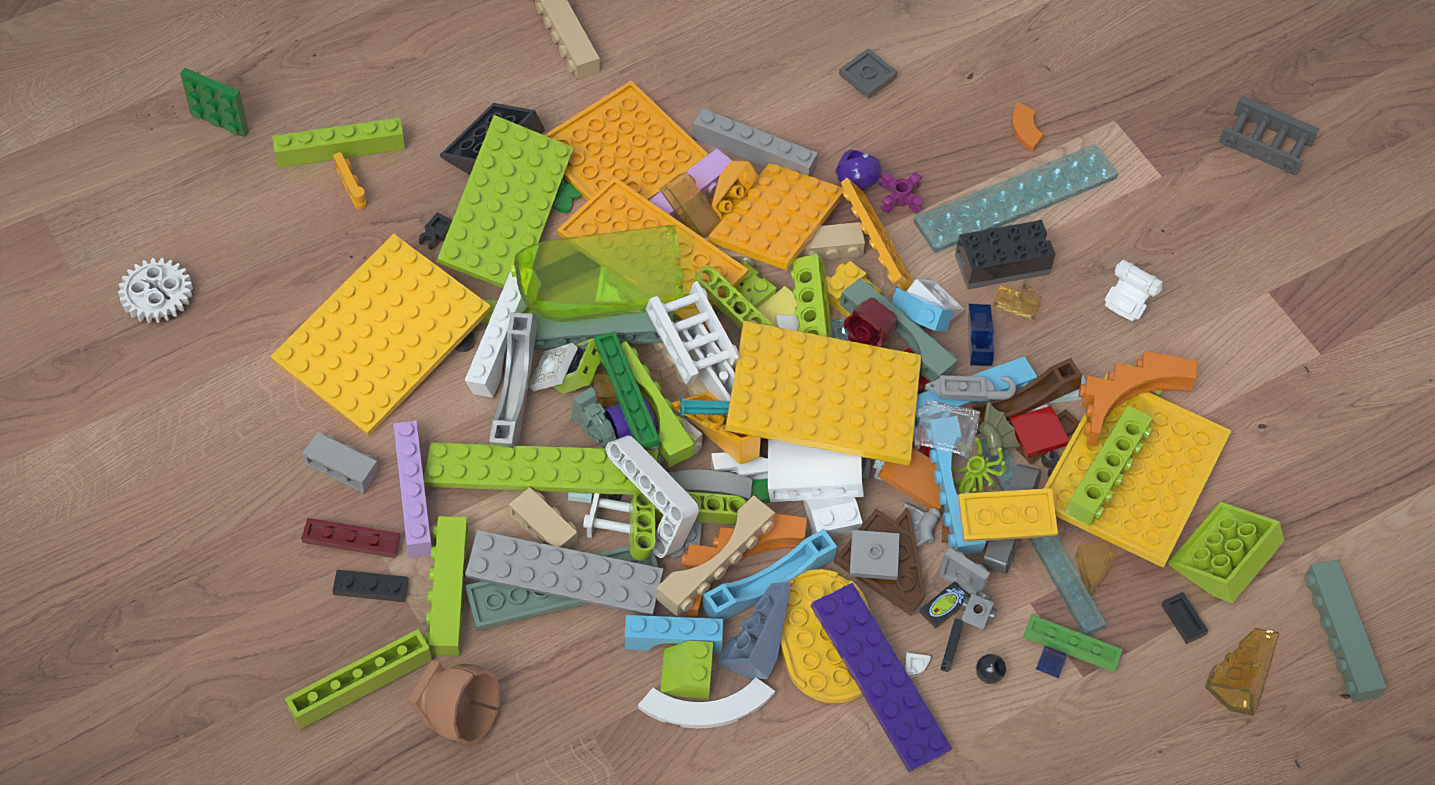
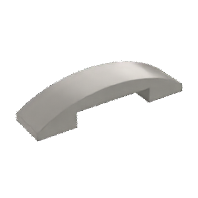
[668,470,753,501]

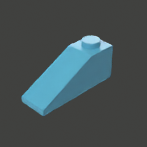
[891,288,954,331]

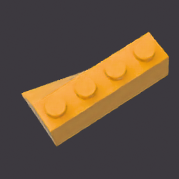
[671,391,761,464]

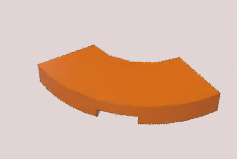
[1012,102,1044,151]

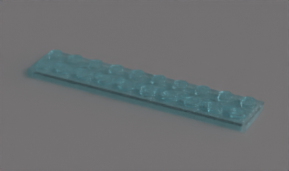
[914,144,1118,253]

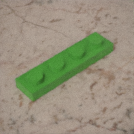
[1023,615,1123,672]

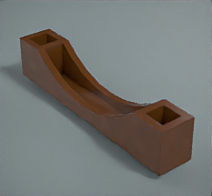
[949,358,1082,442]

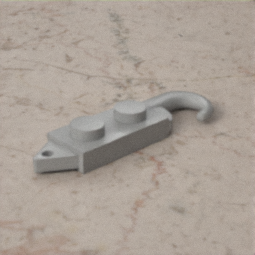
[925,375,1016,401]

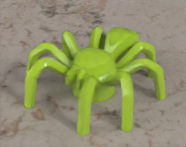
[951,438,1006,494]

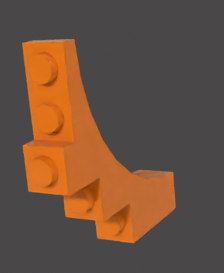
[1078,351,1197,446]
[681,514,807,618]

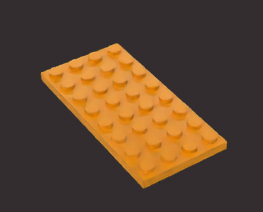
[557,177,749,321]

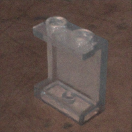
[913,399,980,462]

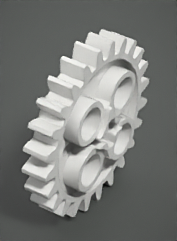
[118,258,193,323]

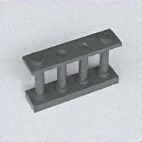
[1219,96,1319,175]

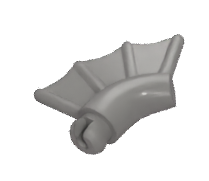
[903,503,941,547]

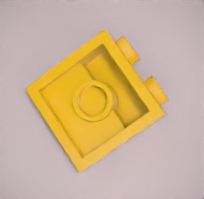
[826,261,882,317]

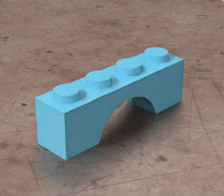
[625,615,723,653]

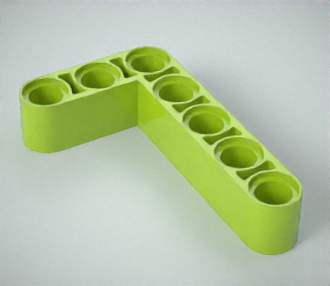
[694,266,775,372]
[629,490,746,561]

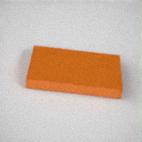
[877,448,955,510]

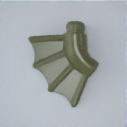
[978,402,1020,457]

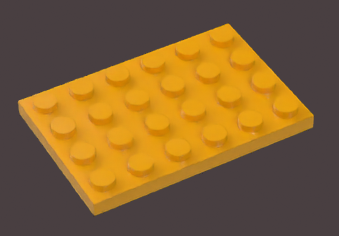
[709,163,844,270]

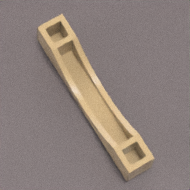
[656,495,775,616]

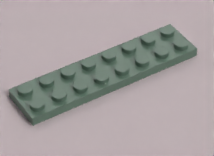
[465,544,663,631]

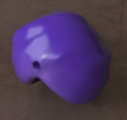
[835,150,881,190]

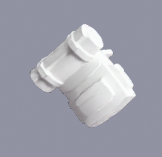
[1105,260,1163,323]

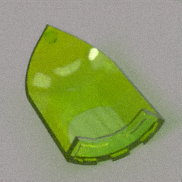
[511,224,686,322]

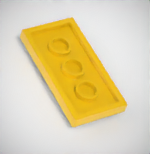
[958,488,1058,542]

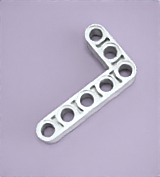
[606,436,699,558]

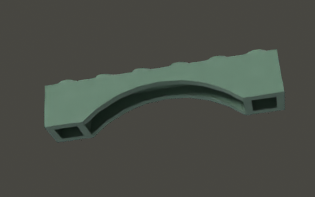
[840,277,958,382]

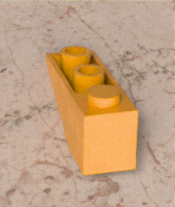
[712,161,759,221]

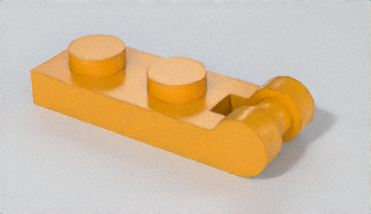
[333,152,367,210]

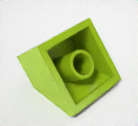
[661,640,713,699]

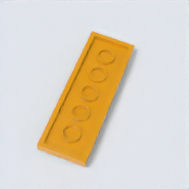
[841,178,914,291]

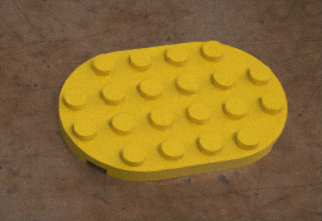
[780,569,870,703]

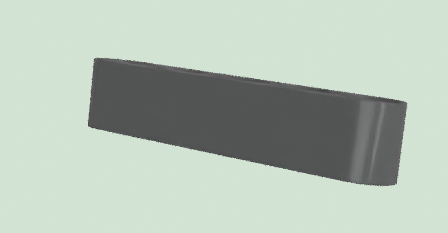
[983,464,1042,574]

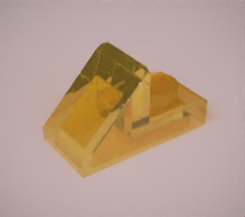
[993,283,1041,320]

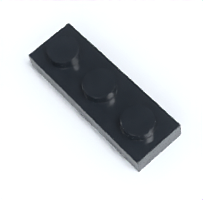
[332,570,408,602]

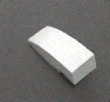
[711,453,768,480]

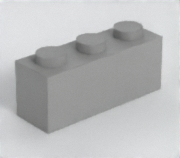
[302,432,379,494]

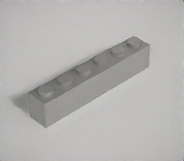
[693,108,818,176]

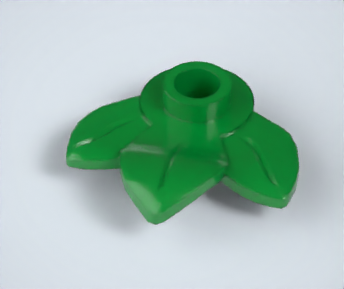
[552,179,581,213]

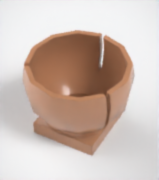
[408,660,500,746]

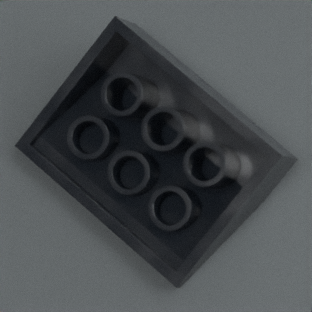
[440,103,545,175]

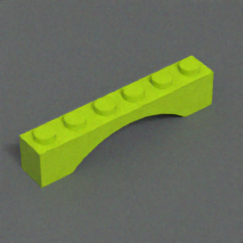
[603,341,695,467]

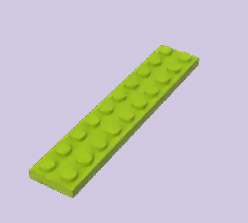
[424,443,659,495]

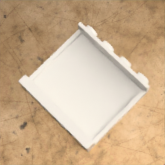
[768,439,864,502]

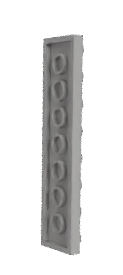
[465,530,663,616]

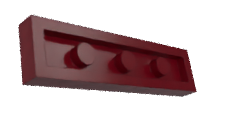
[301,518,400,558]

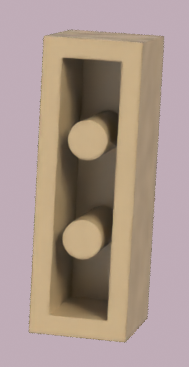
[509,487,578,549]

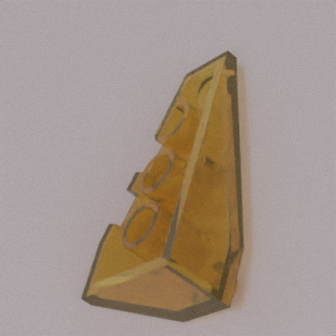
[1205,628,1279,716]

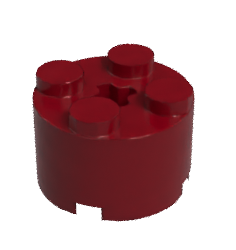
[843,297,897,347]

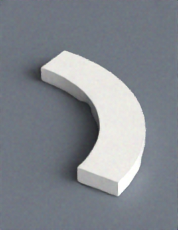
[638,677,775,729]

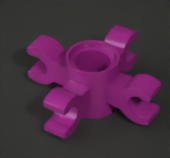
[879,171,924,214]

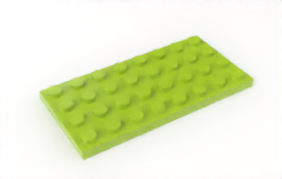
[436,115,574,288]

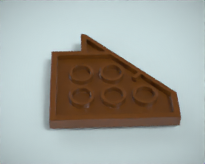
[834,507,925,616]

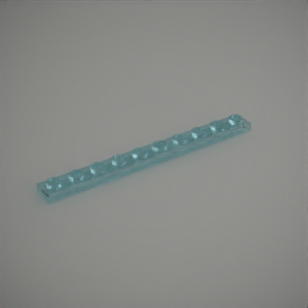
[980,438,1107,635]

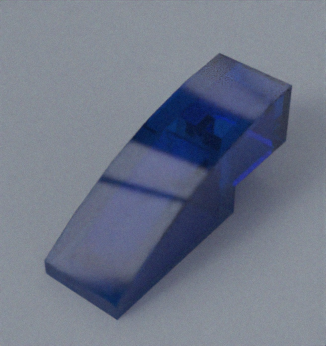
[968,304,994,366]

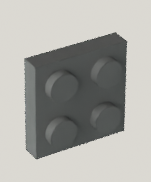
[839,48,897,98]

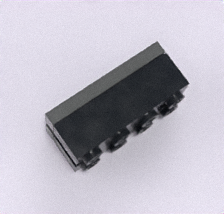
[955,220,1055,290]

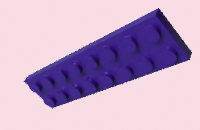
[810,583,952,773]

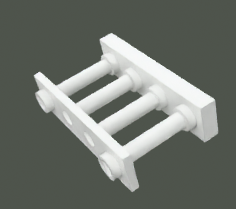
[646,281,739,386]
[583,448,661,538]

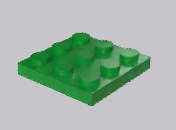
[180,68,249,137]

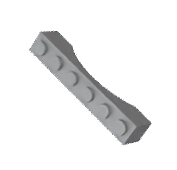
[489,312,538,447]

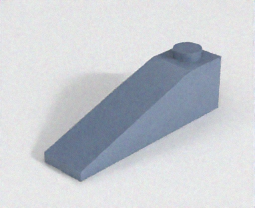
[717,582,791,679]

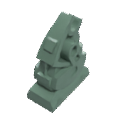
[571,387,616,449]

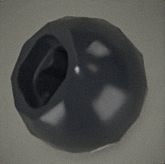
[975,654,1006,684]

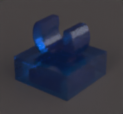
[1036,646,1068,678]

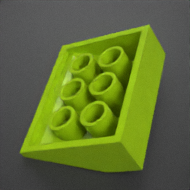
[1168,502,1284,604]

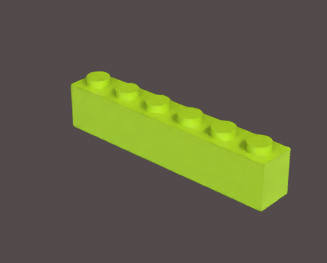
[272,118,405,168]
[425,516,468,656]
[285,629,432,730]

